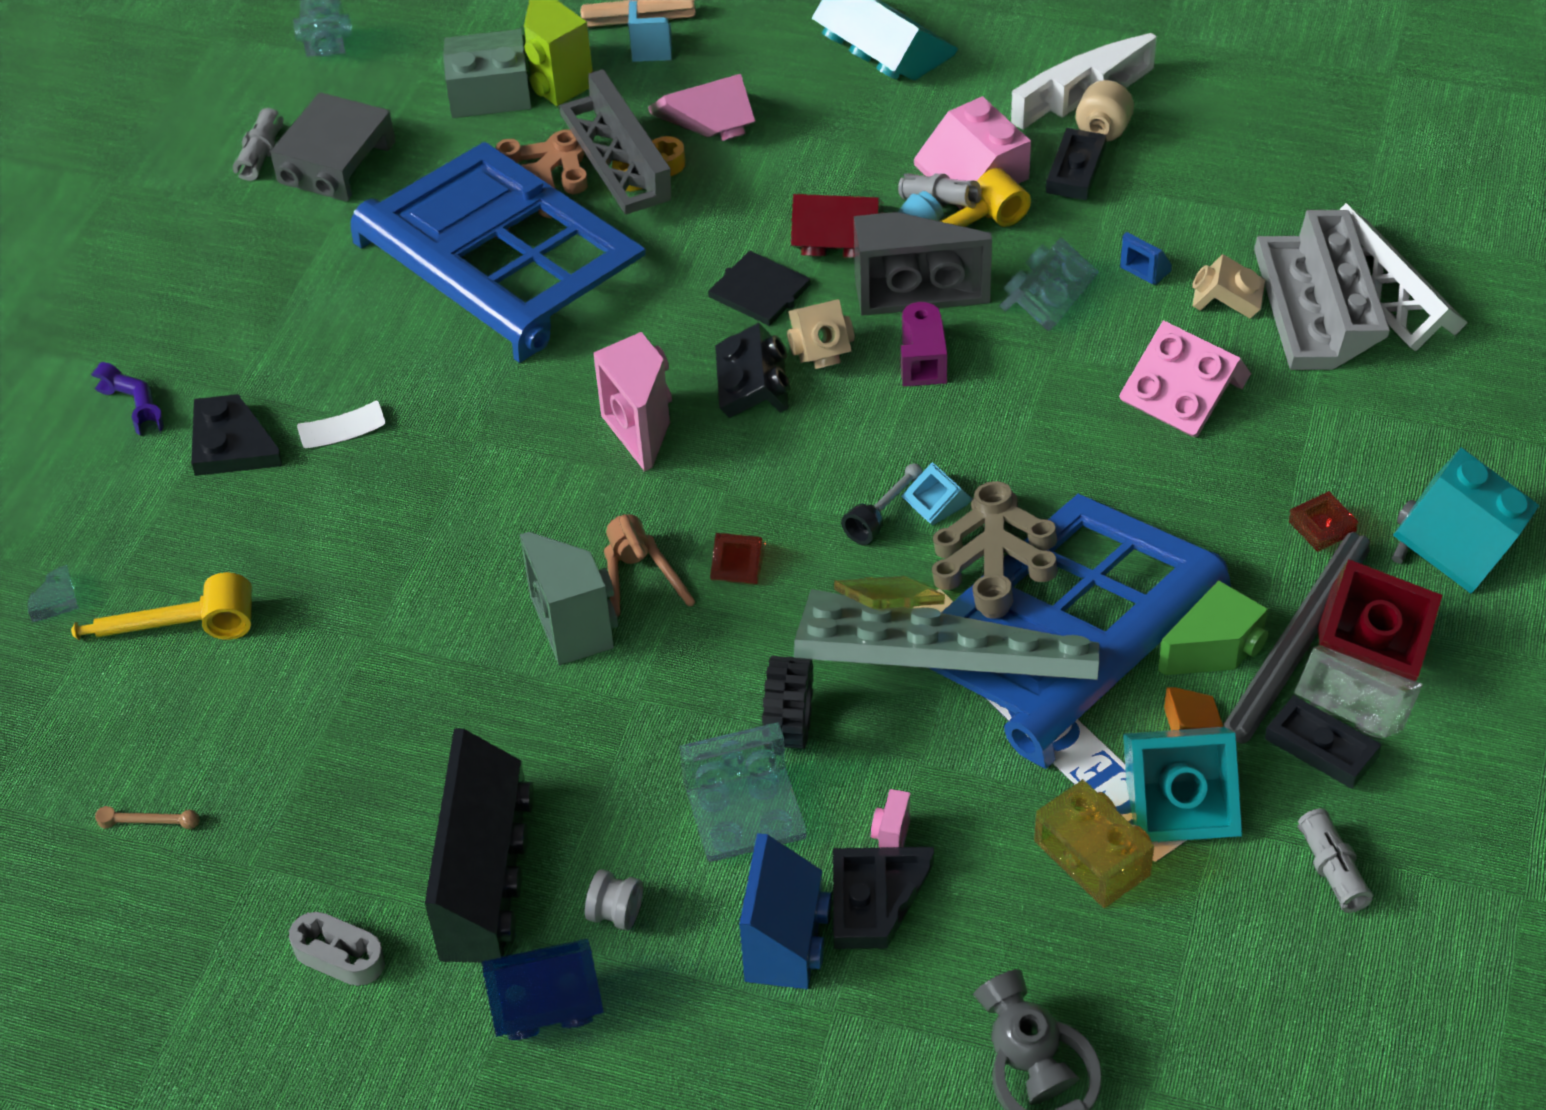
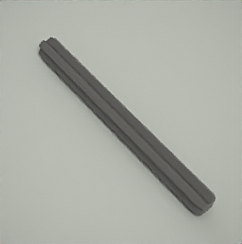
[1224,532,1370,744]

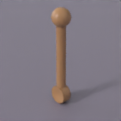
[95,806,200,829]

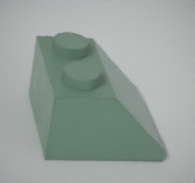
[520,532,618,665]

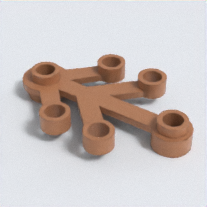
[494,130,588,238]

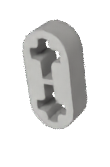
[289,912,385,986]

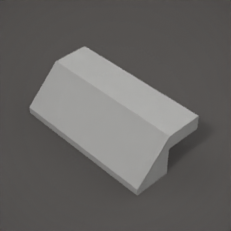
[1254,210,1390,370]

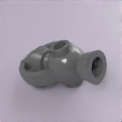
[973,969,1101,1110]

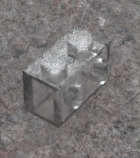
[1294,645,1423,738]

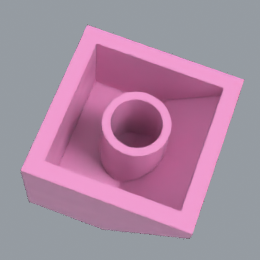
[914,96,1031,210]
[593,332,672,471]

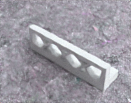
[1340,203,1467,351]

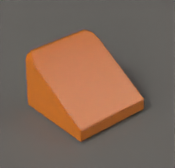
[1164,687,1223,730]

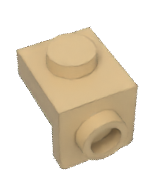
[1192,254,1265,319]

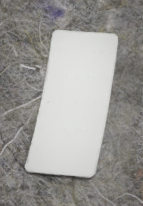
[297,400,385,448]

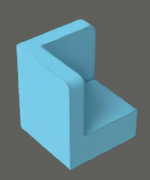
[628,1,672,62]

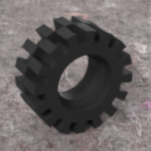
[762,656,814,749]

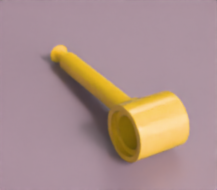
[940,168,1031,227]
[71,572,252,640]

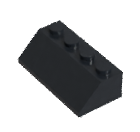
[425,728,534,963]

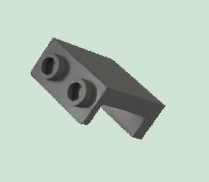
[270,92,396,201]

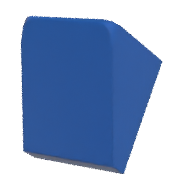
[1120,232,1172,285]

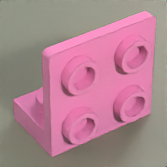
[1119,320,1251,437]

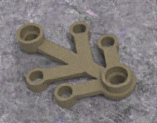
[932,481,1058,619]

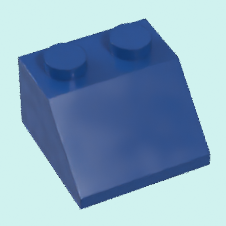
[739,833,832,989]

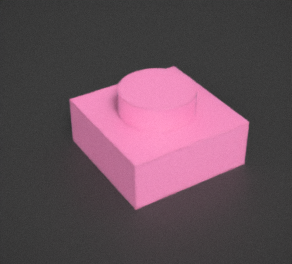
[871,789,910,848]

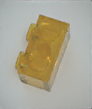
[1034,779,1154,909]

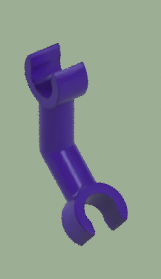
[91,362,164,436]

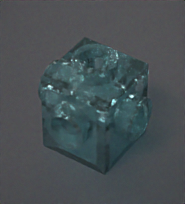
[293,0,352,57]

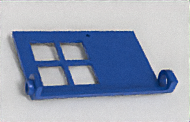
[351,141,646,363]
[929,494,1231,769]

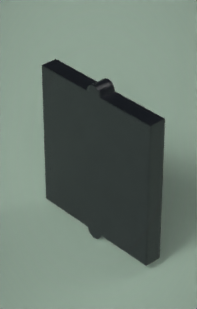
[708,251,811,326]

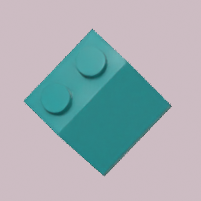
[1393,447,1539,593]
[1123,727,1242,843]

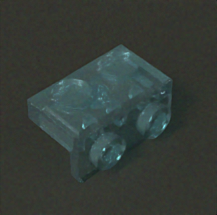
[999,237,1099,331]

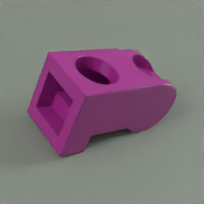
[901,302,947,387]

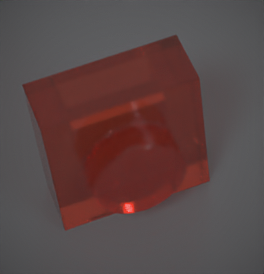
[1289,491,1358,552]

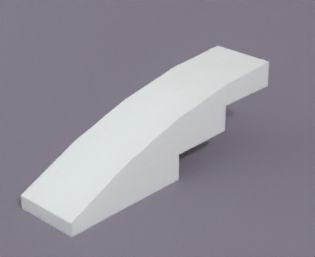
[1011,33,1157,130]

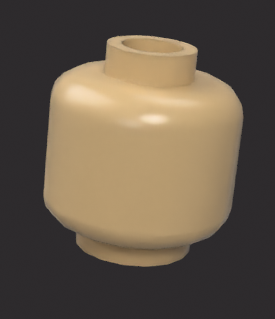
[1076,80,1134,142]

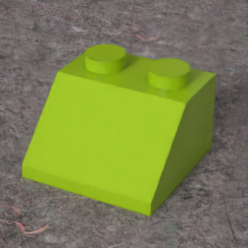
[524,0,593,106]

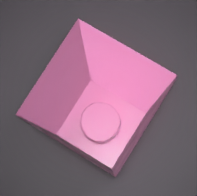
[648,74,755,141]

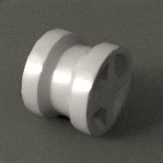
[585,869,643,931]

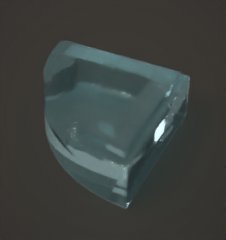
[28,565,79,623]

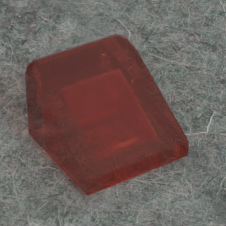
[710,532,766,585]

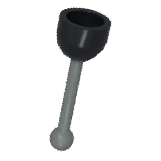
[841,463,923,545]

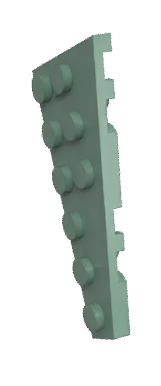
[794,589,1099,680]

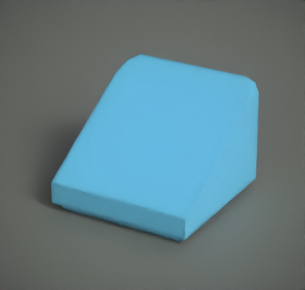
[901,462,973,526]

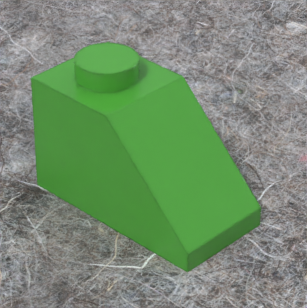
[1158,580,1268,675]

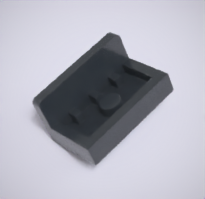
[715,323,790,418]

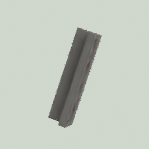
[560,70,671,215]

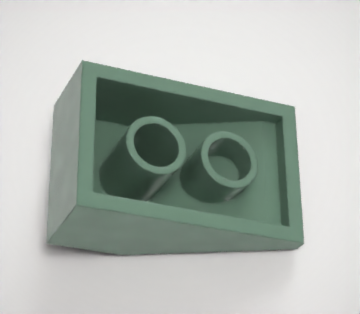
[443,29,531,118]

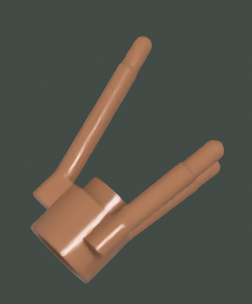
[603,514,695,617]

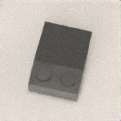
[854,212,992,316]

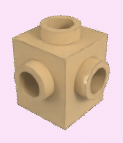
[787,299,854,369]

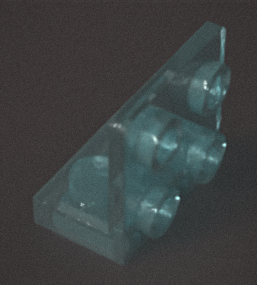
[679,722,807,862]

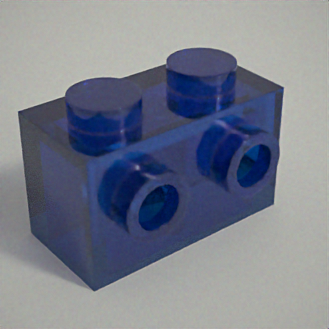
[482,938,604,1040]

